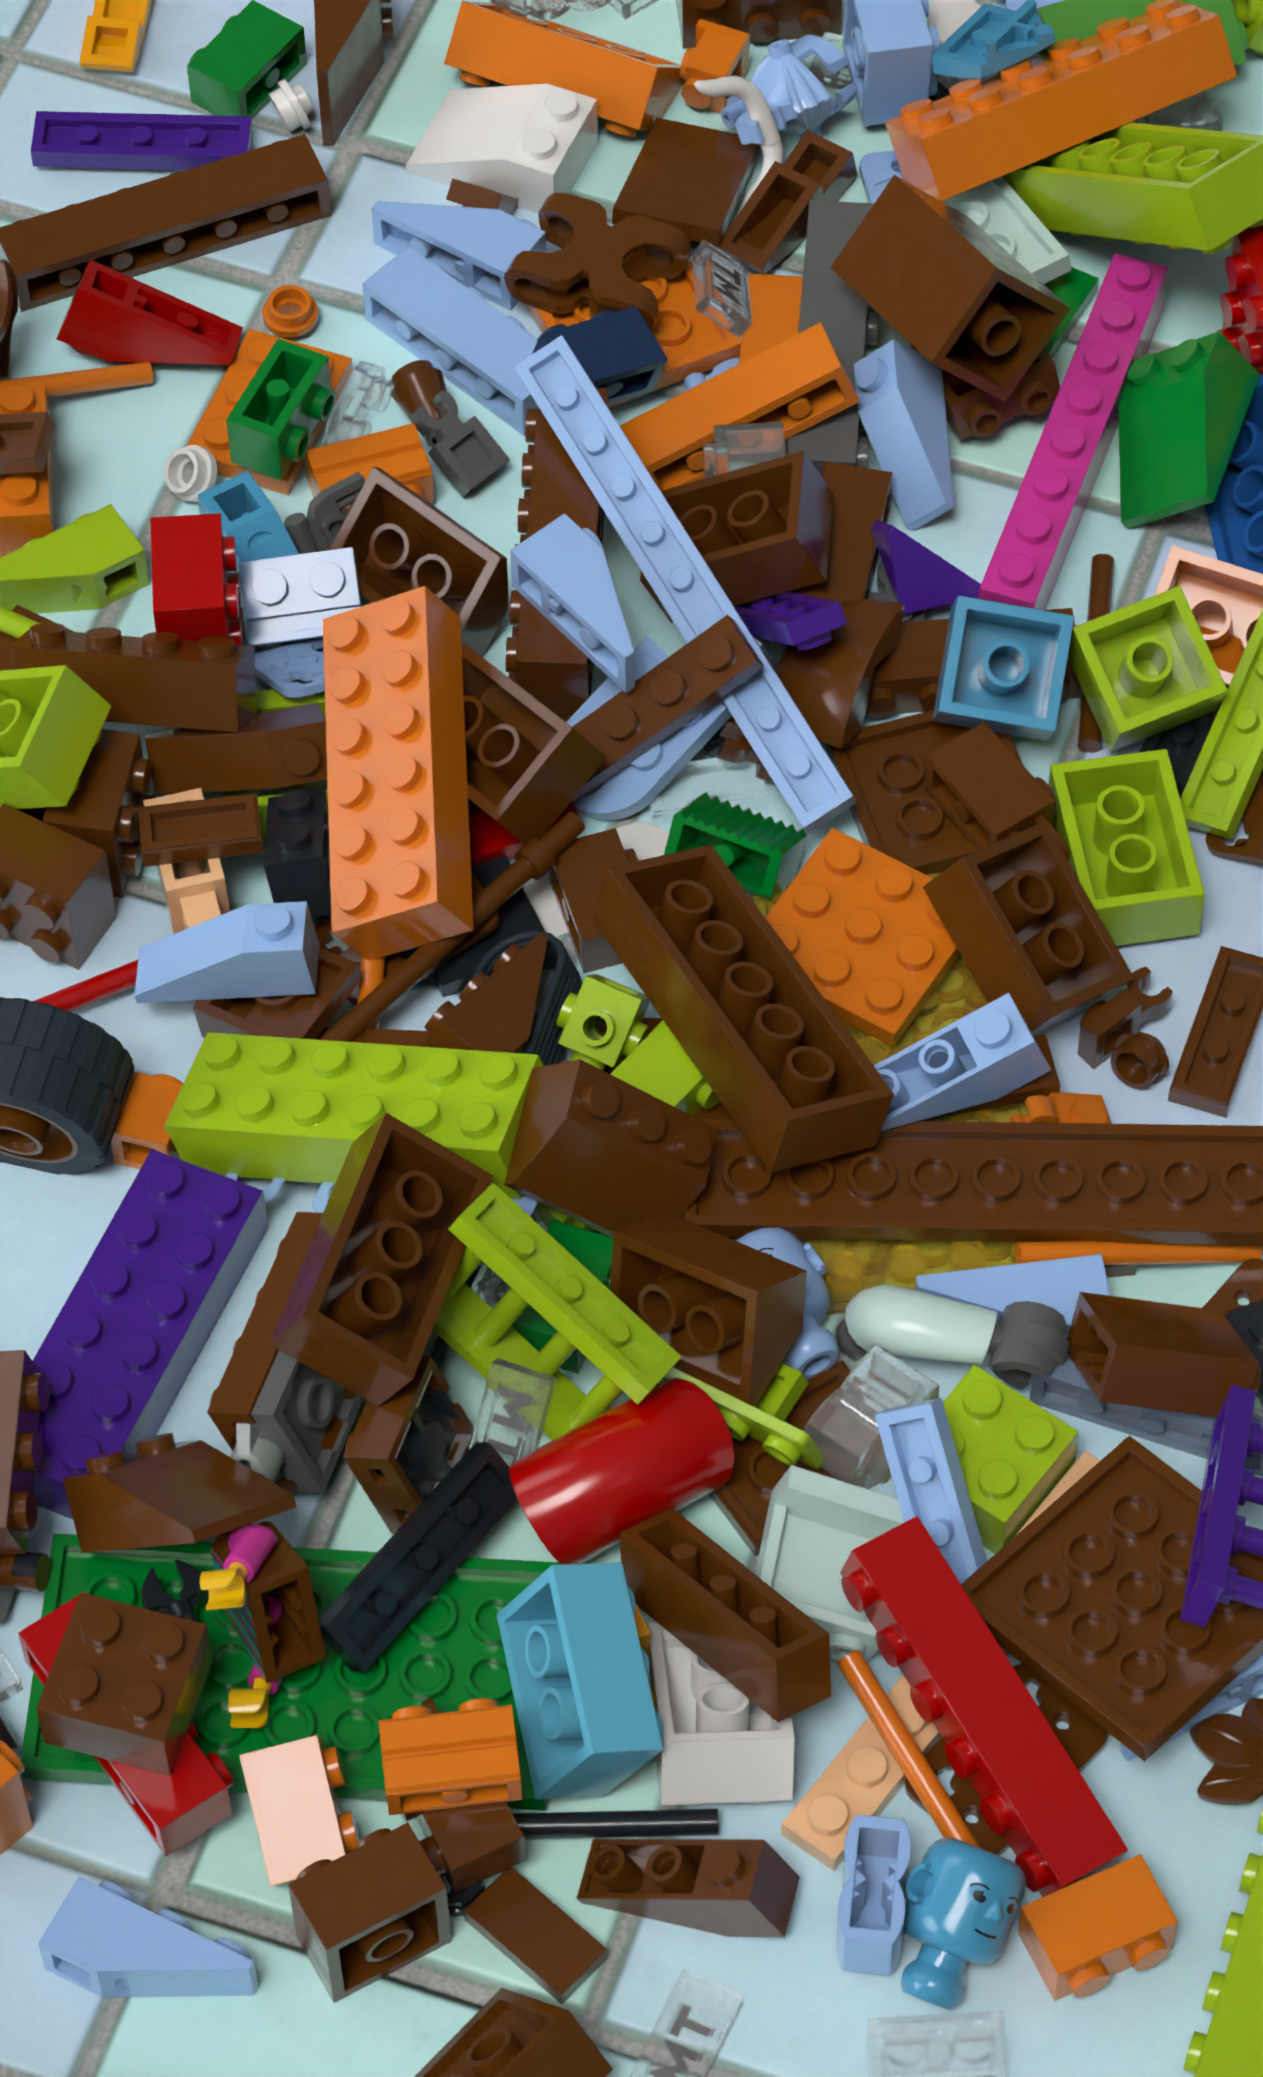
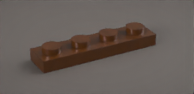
[571,615,764,803]

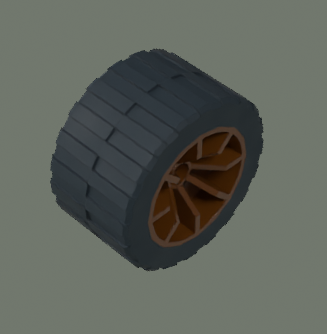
[0,997,135,1175]

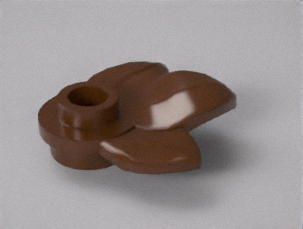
[1190,1698,1263,1805]

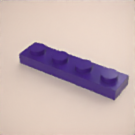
[31,111,253,170]
[734,591,847,651]

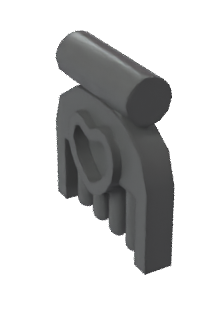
[284,472,365,554]

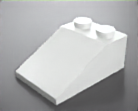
[406,84,598,214]
[647,1622,795,1806]

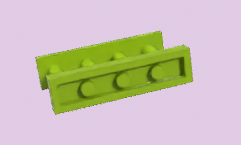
[433,1183,682,1440]

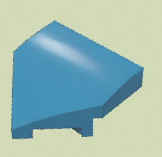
[932,0,1055,79]

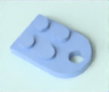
[566,636,732,821]

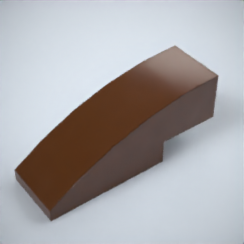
[716,130,858,274]

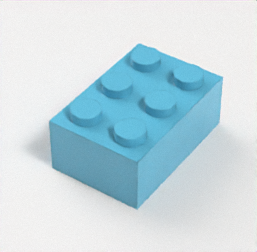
[496,1562,663,1800]

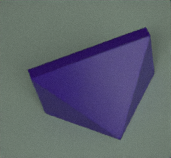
[870,519,981,615]

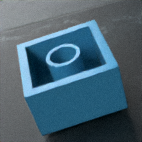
[932,595,1074,741]

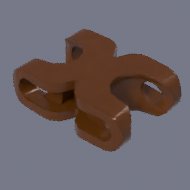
[504,193,692,331]

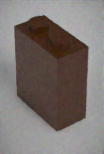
[1067,1292,1261,1417]

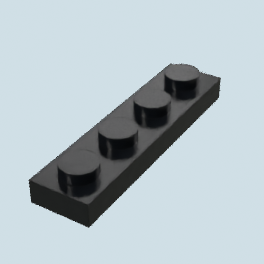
[318,1442,517,1673]

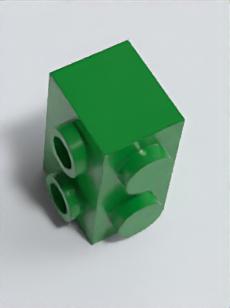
[226,339,336,481]

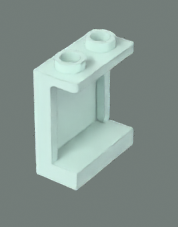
[755,1465,904,1663]

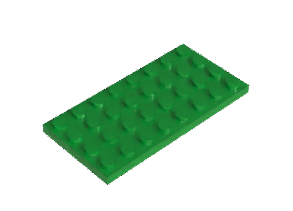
[21,1533,561,1810]

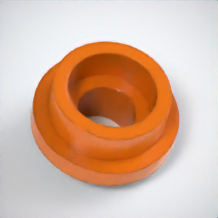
[263,285,318,338]

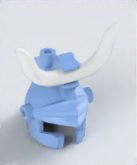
[694,34,858,208]

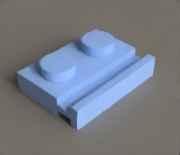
[238,547,362,647]

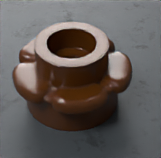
[1111,1032,1169,1089]

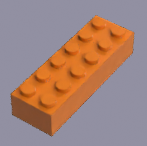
[885,0,1238,201]
[323,586,474,960]

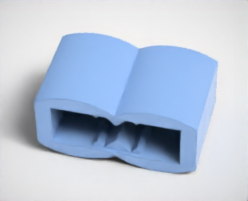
[836,1814,911,1976]

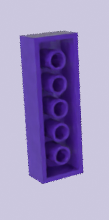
[32,1149,268,1519]

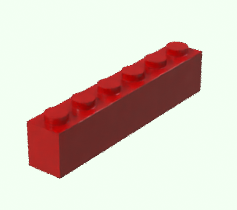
[840,1516,1128,1897]

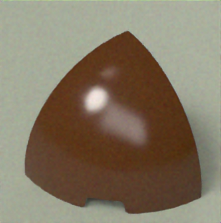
[774,599,905,749]

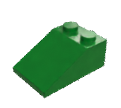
[1118,331,1260,529]

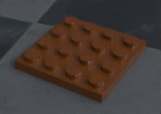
[961,1435,1263,1762]

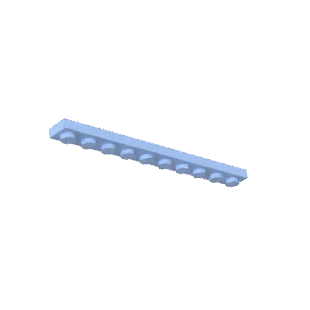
[514,335,857,834]

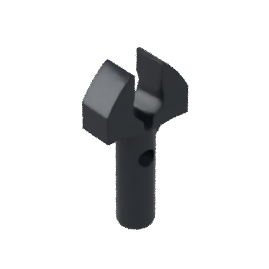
[141,1559,215,1674]

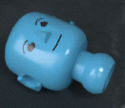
[901,1837,1026,2010]

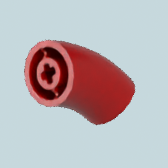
[509,1377,735,1565]

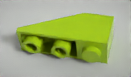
[0,504,150,614]

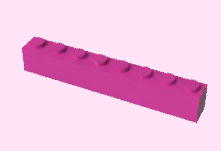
[979,253,1168,610]

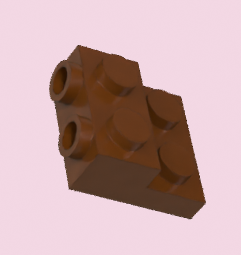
[911,345,1060,441]
[193,947,363,1040]

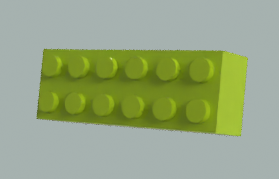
[1002,122,1263,254]
[164,1032,543,1199]

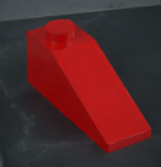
[56,259,243,365]

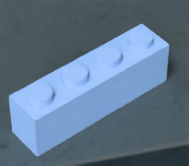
[362,246,537,436]

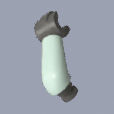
[835,1284,1070,1390]

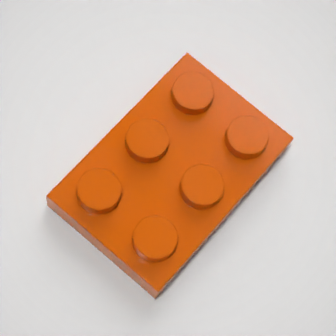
[187,328,353,495]

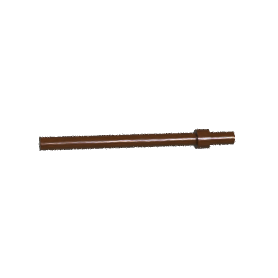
[319,812,585,1042]

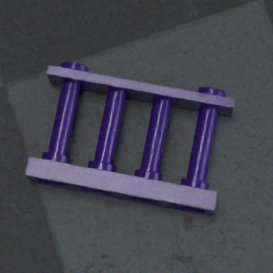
[1180,1385,1263,1627]

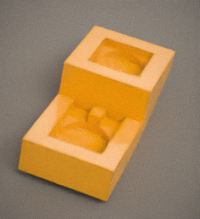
[79,0,153,73]

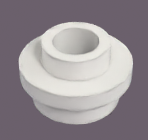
[268,79,315,132]
[164,445,217,502]

